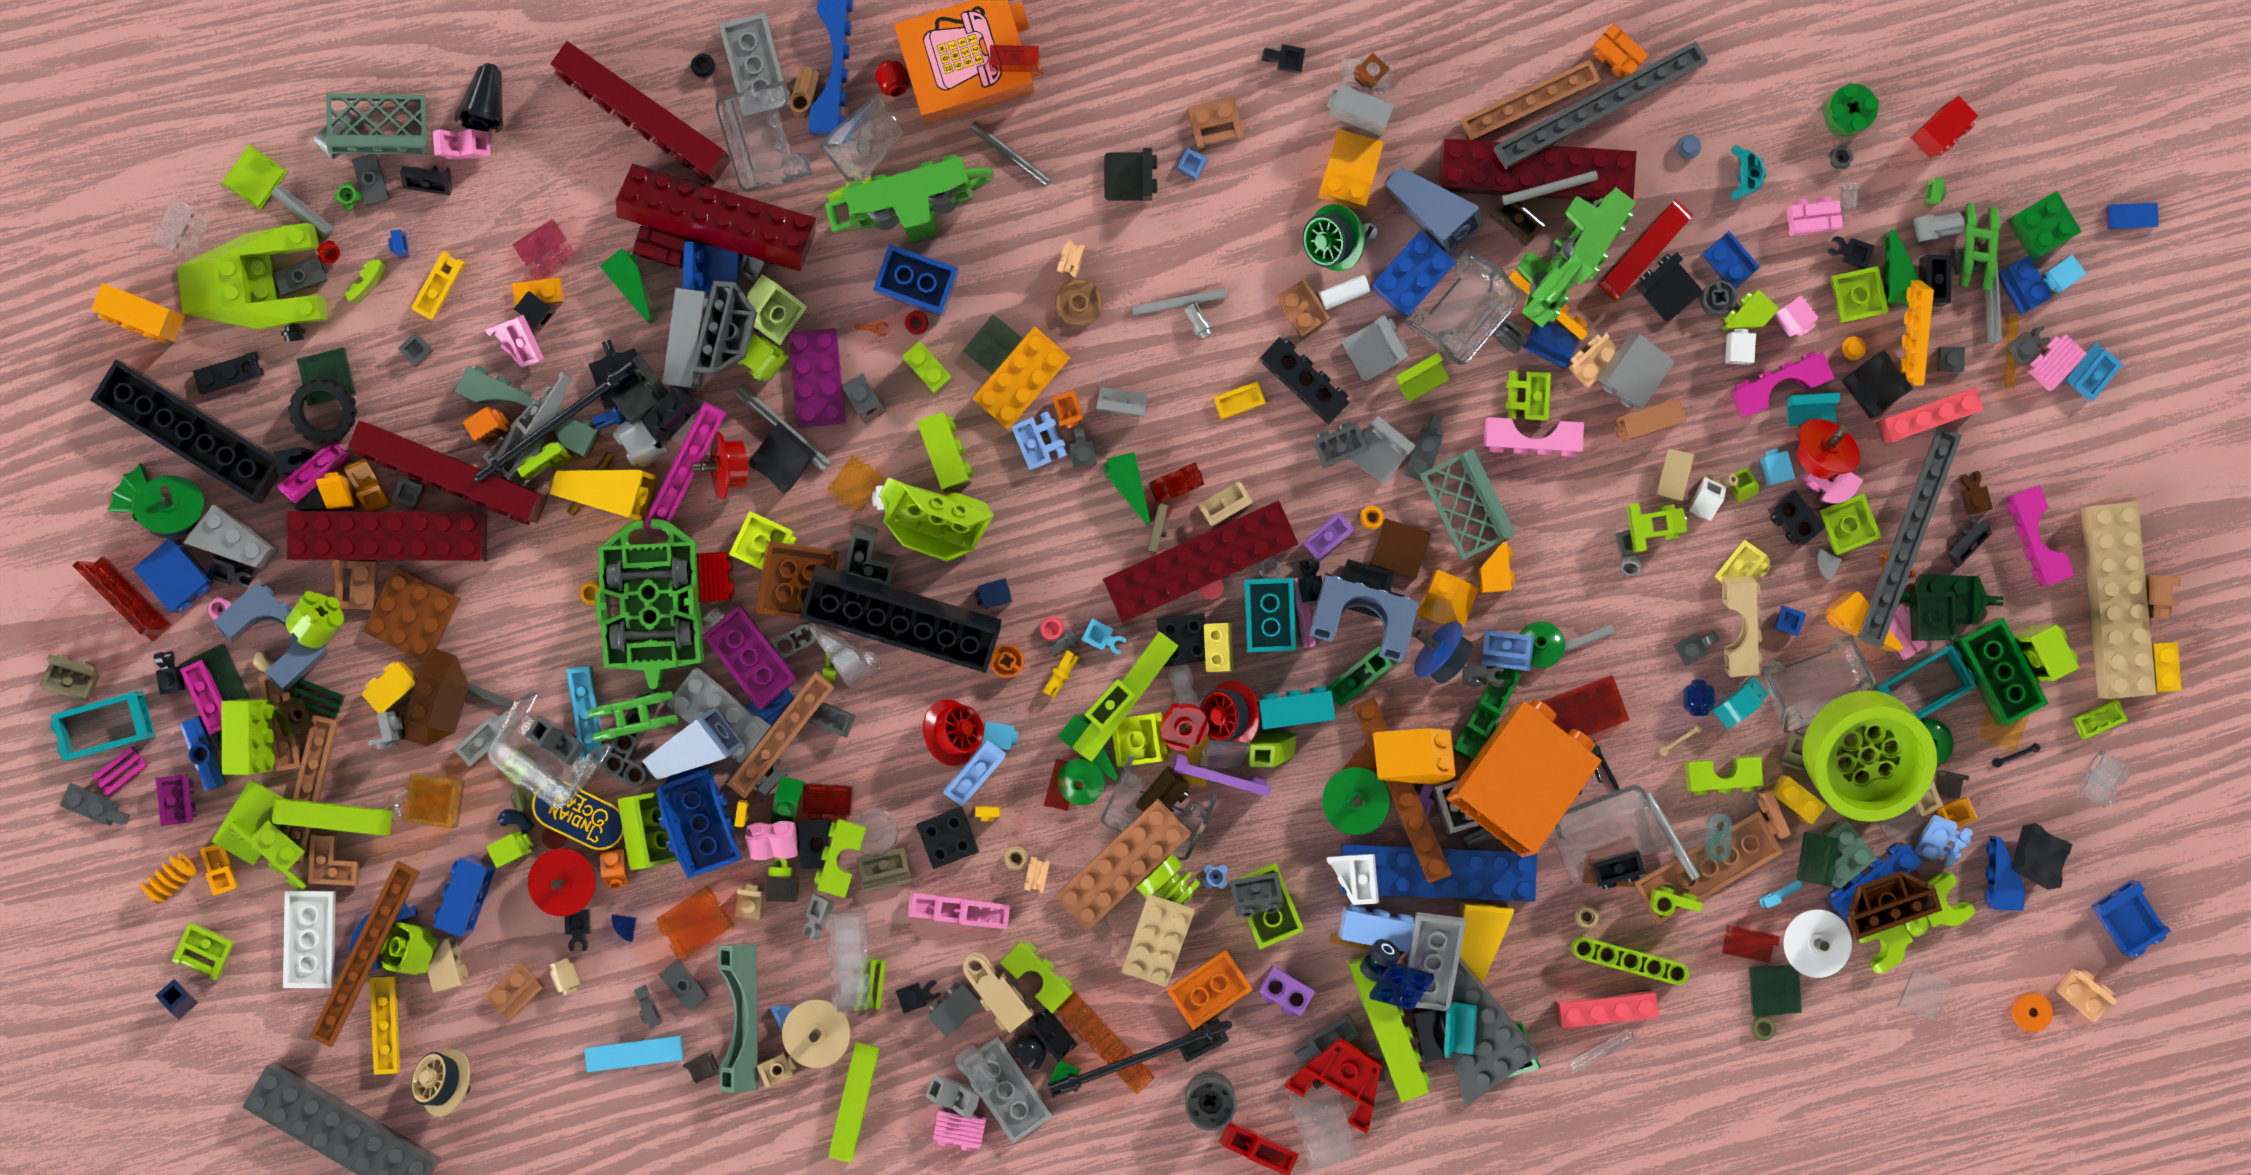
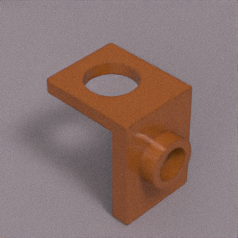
[1353,53,1390,90]

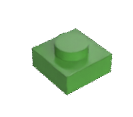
[1925,177,1946,206]

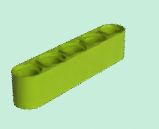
[272,798,393,835]
[1570,936,1689,985]
[828,1042,880,1163]

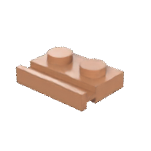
[1275,278,1330,338]
[1756,789,1791,839]
[484,962,545,1021]

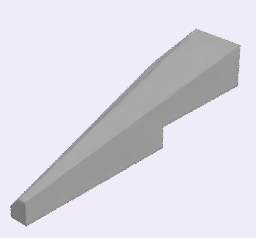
[482,372,572,487]

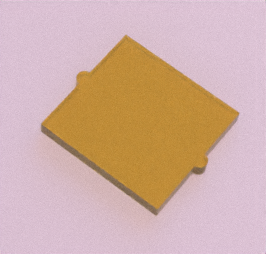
[828,455,885,512]
[1978,709,2029,751]

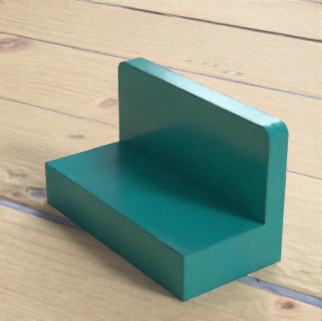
[1786,393,1840,426]
[1444,1002,1477,1058]

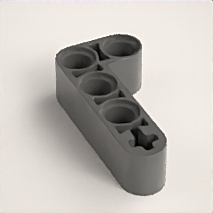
[602,689,660,786]

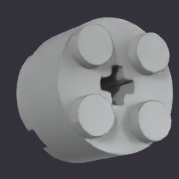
[613,419,669,467]

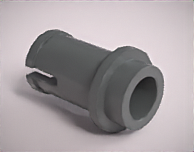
[1047,630,1079,657]

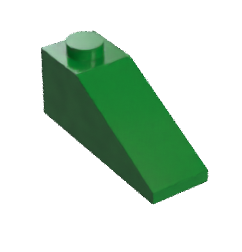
[1884,230,1919,306]
[600,248,654,324]
[1103,452,1151,525]
[1327,645,1404,707]
[1058,713,1118,781]

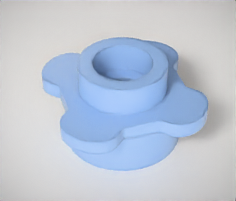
[1203,864,1228,889]

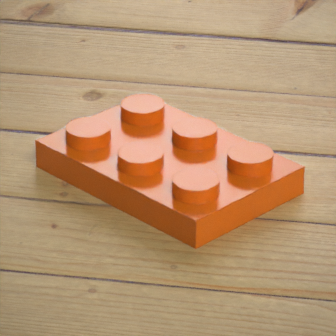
[1166,949,1253,1030]

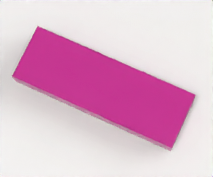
[277,441,350,503]
[180,659,223,735]

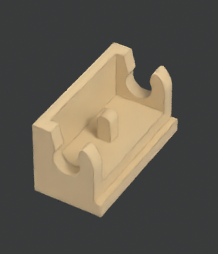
[1657,448,1694,503]
[1198,481,1253,528]

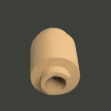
[550,958,581,996]

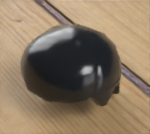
[1010,1034,1046,1069]

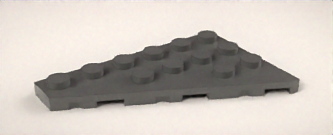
[1440,957,1539,1106]

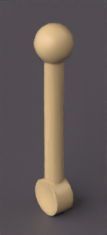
[1659,724,1703,756]

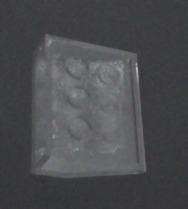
[807,622,882,687]

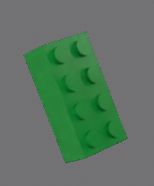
[1953,618,2049,726]

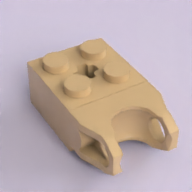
[963,951,1034,1033]

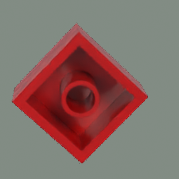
[1910,95,1979,158]

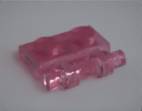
[512,219,575,279]

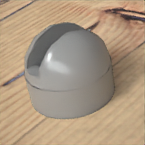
[1362,223,1378,243]
[1621,555,1641,576]

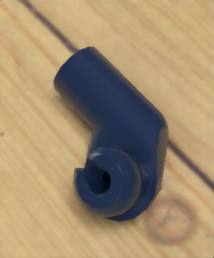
[497,809,534,834]

